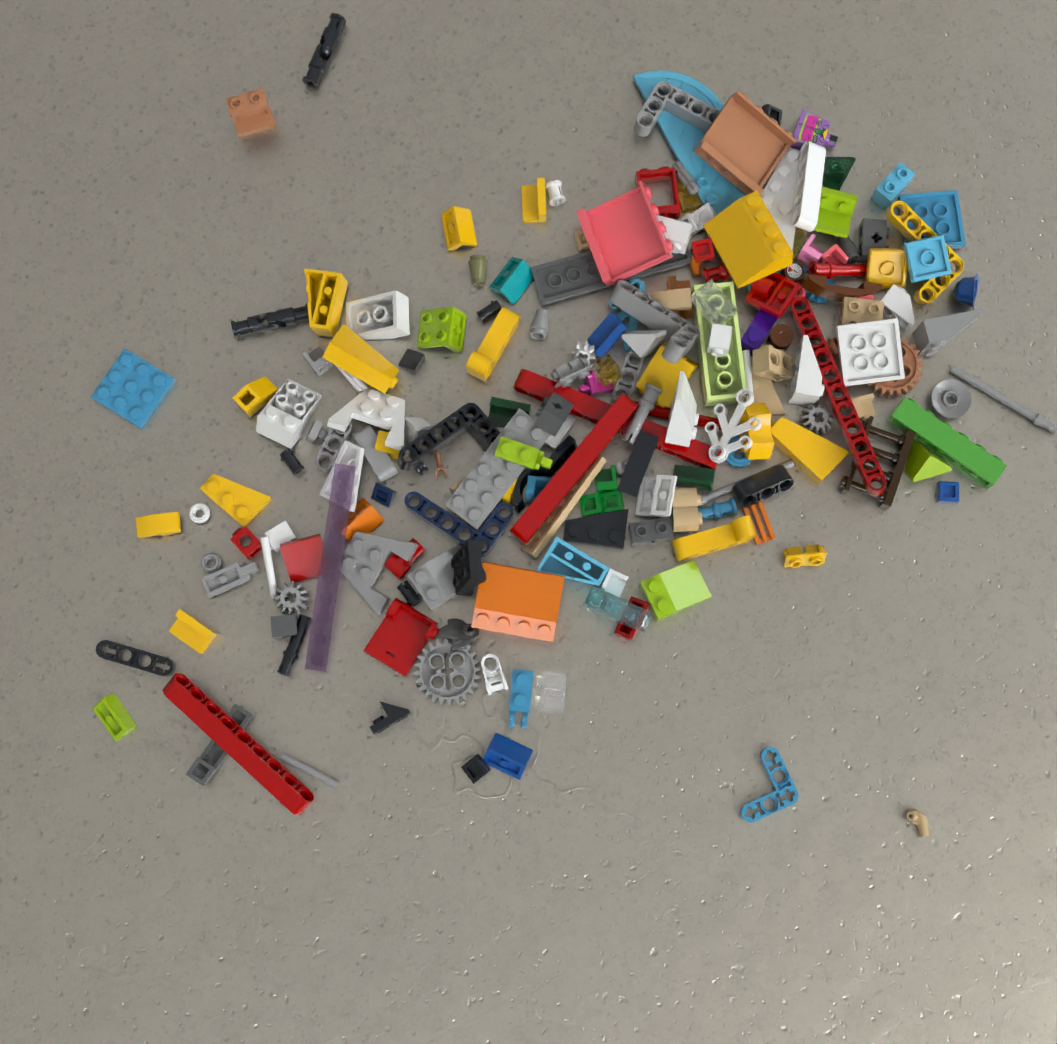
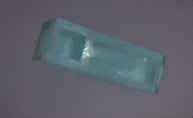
[583,586,653,632]

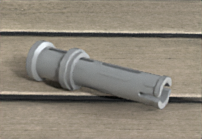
[622,383,663,445]

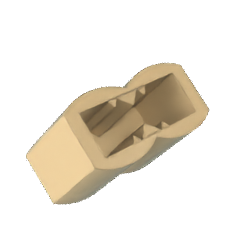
[672,488,702,532]

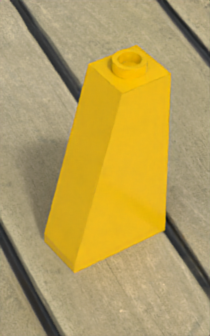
[322,324,399,394]
[770,417,849,485]

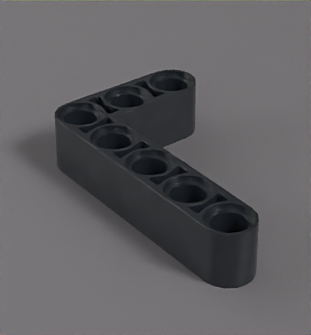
[397,403,501,471]

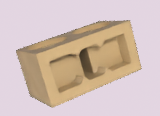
[753,345,794,382]

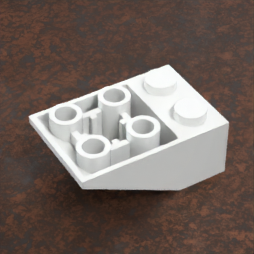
[256,378,323,449]

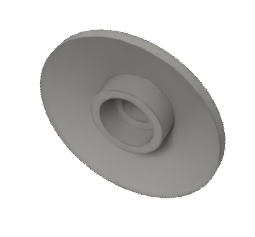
[931,379,971,418]

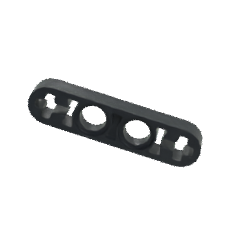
[96,640,176,677]

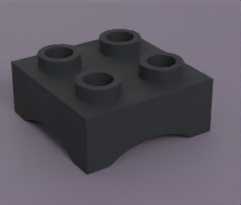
[451,540,487,596]

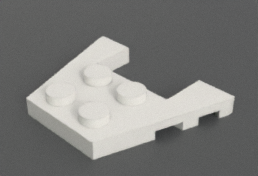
[327,387,405,451]

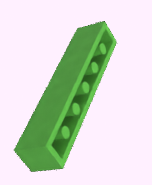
[887,397,1007,489]

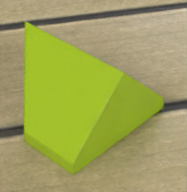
[905,440,952,482]

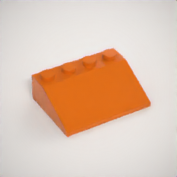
[471,561,565,642]

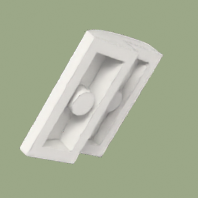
[635,475,677,518]

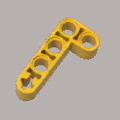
[466,307,521,382]
[671,515,756,561]

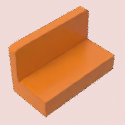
[333,498,384,542]

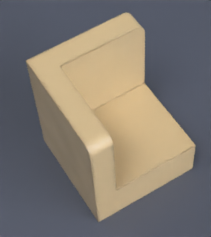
[849,393,876,421]

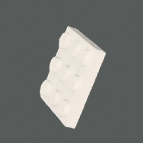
[836,318,905,386]

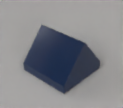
[371,482,397,507]

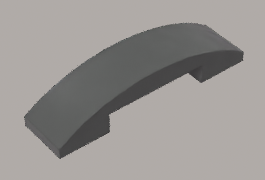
[185,704,253,786]

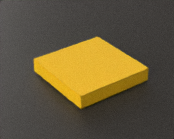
[865,248,908,289]

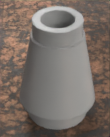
[529,309,548,340]

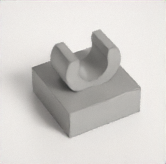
[305,419,328,443]

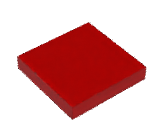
[280,534,331,582]

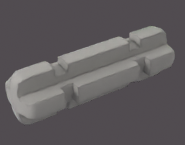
[672,161,699,195]

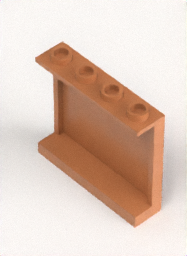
[693,91,797,196]

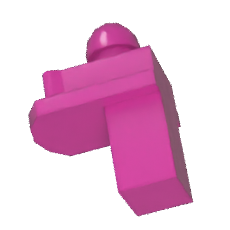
[578,370,614,397]

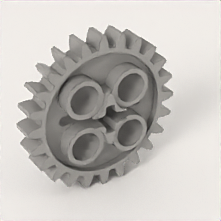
[414,638,481,706]

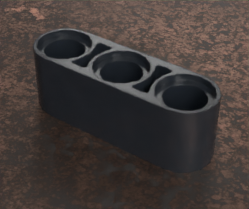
[732,465,794,507]

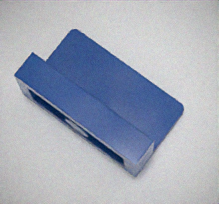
[587,312,629,358]
[483,733,533,780]

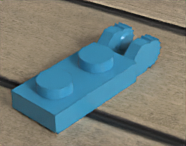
[509,669,534,729]

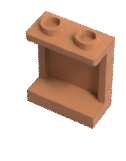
[225,88,276,137]

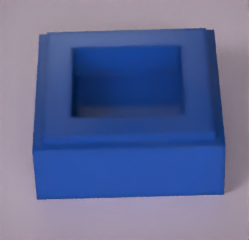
[937,481,959,503]

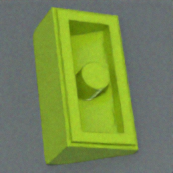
[92,694,137,742]

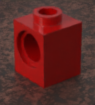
[230,526,262,561]

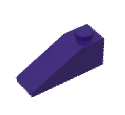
[741,310,778,357]

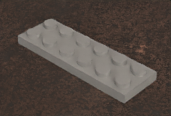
[445,408,551,530]

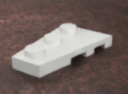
[319,440,365,512]

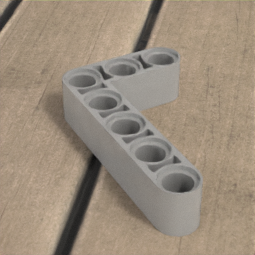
[634,81,720,137]
[609,280,700,364]

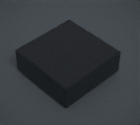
[461,753,491,784]

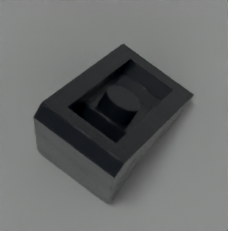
[370,702,411,735]

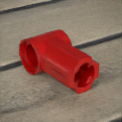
[384,538,426,579]

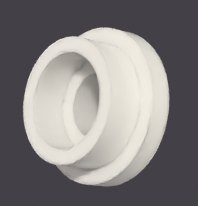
[189,503,210,524]

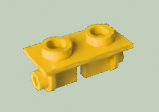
[782,544,827,568]

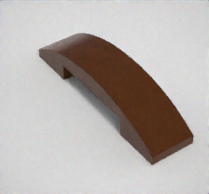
[800,274,882,302]

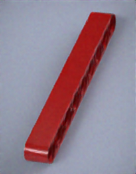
[509,393,639,544]
[163,673,314,815]

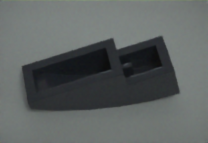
[617,430,659,497]

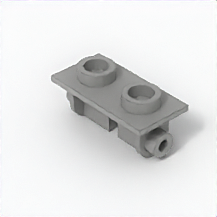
[550,357,594,388]

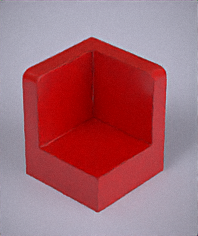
[691,238,715,263]

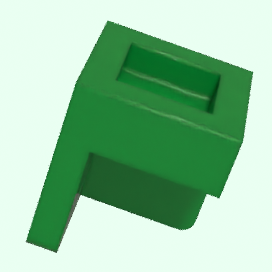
[595,465,618,493]

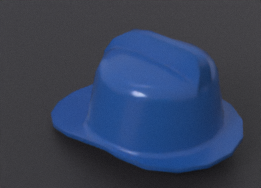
[954,273,979,310]

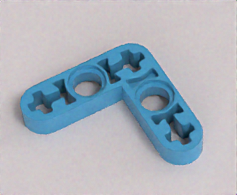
[740,747,798,822]

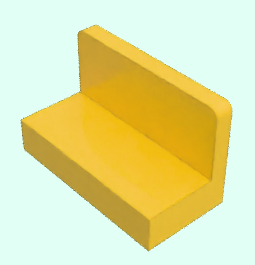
[521,178,546,223]
[441,206,477,251]
[169,609,216,654]

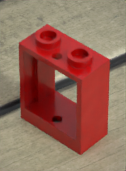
[635,166,681,220]

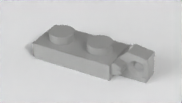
[201,561,260,598]

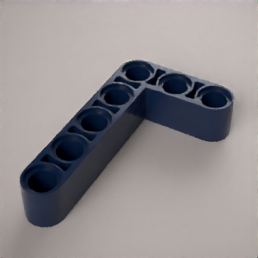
[404,492,513,557]

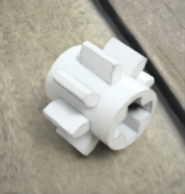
[571,340,596,365]

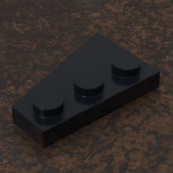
[563,509,629,550]

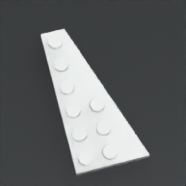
[761,147,800,250]

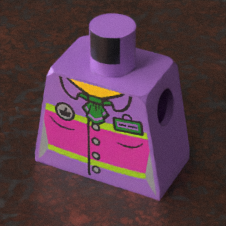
[790,109,838,151]

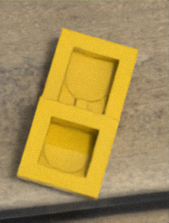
[136,512,181,539]

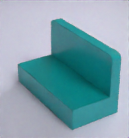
[489,257,533,304]

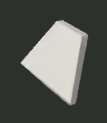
[622,330,666,358]

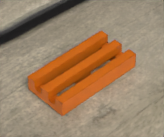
[742,501,776,545]

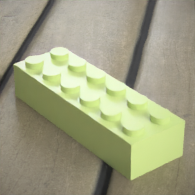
[691,282,748,407]

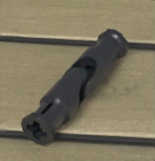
[302,13,346,89]
[231,303,309,338]

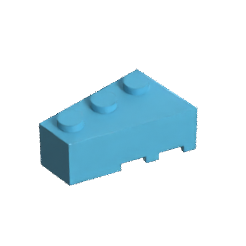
[536,536,610,586]

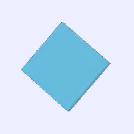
[903,235,952,283]

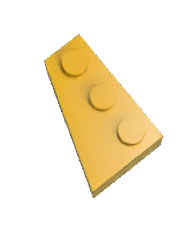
[304,268,348,337]

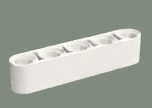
[791,141,826,232]

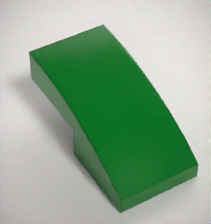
[579,490,625,516]

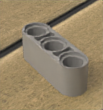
[612,350,644,404]
[315,421,354,474]
[352,424,398,483]

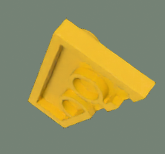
[199,474,272,527]

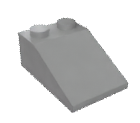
[913,309,983,356]
[407,544,461,612]

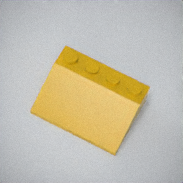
[703,191,793,289]

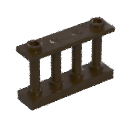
[840,416,916,510]

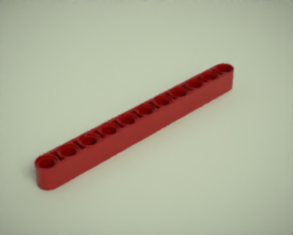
[791,296,887,497]
[513,369,722,469]

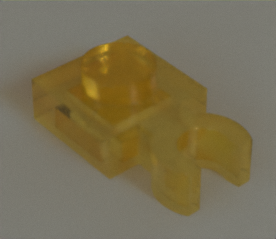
[677,181,701,213]
[597,354,622,387]

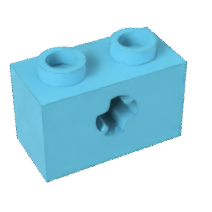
[870,162,915,211]

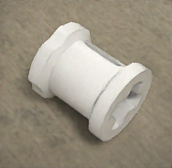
[545,180,566,206]

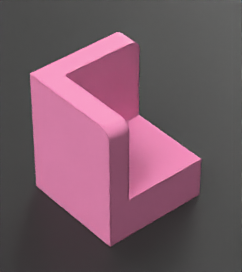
[796,233,824,266]

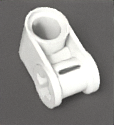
[481,654,509,695]

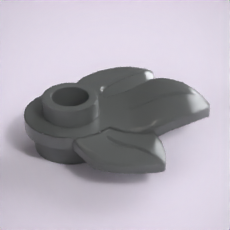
[438,618,479,650]

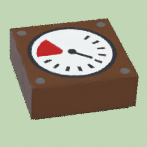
[782,261,805,282]

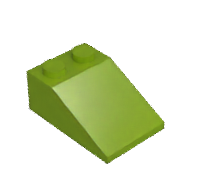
[639,560,712,622]

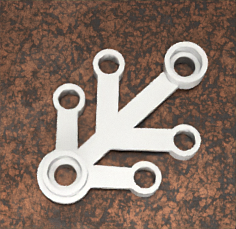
[705,388,762,463]

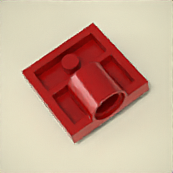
[745,273,800,319]

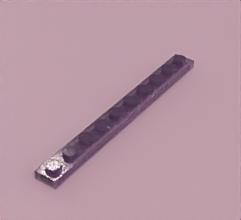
[305,463,356,672]

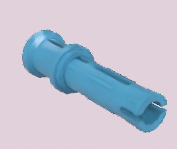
[698,497,737,520]

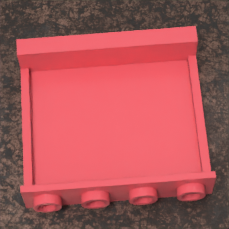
[576,181,674,286]

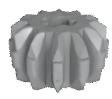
[799,402,834,436]
[274,581,310,615]

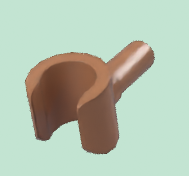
[435,452,447,479]

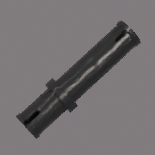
[277,614,312,677]

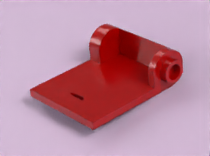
[363,598,440,677]

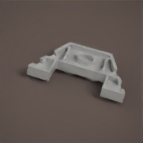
[337,531,418,615]

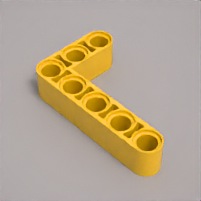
[885,201,964,305]

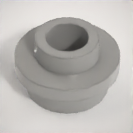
[201,553,222,574]

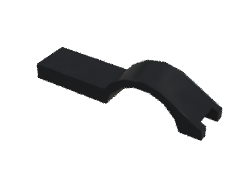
[512,435,577,514]

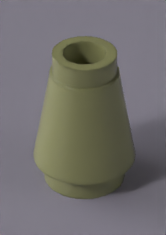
[468,255,488,285]

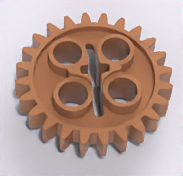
[866,335,924,398]

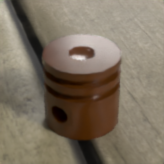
[766,324,794,352]

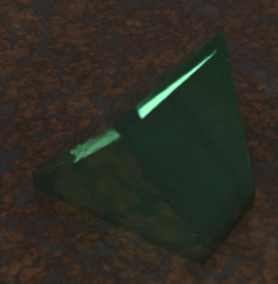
[822,157,856,191]

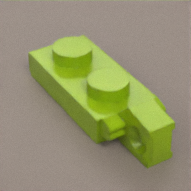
[494,436,553,470]

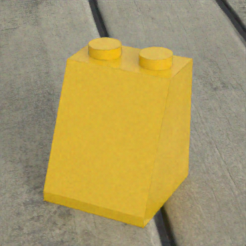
[635,343,699,408]

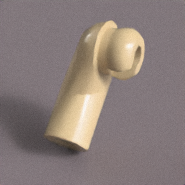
[906,809,930,837]

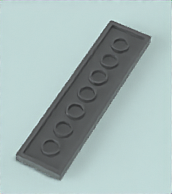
[531,246,692,306]

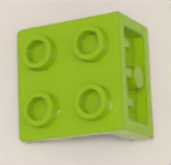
[814,187,858,238]
[417,307,467,353]

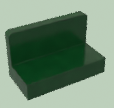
[488,397,531,428]
[673,465,715,491]

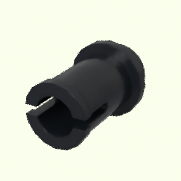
[476,300,502,323]
[280,448,304,475]
[397,580,421,607]

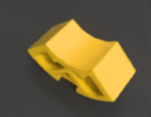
[739,403,775,460]

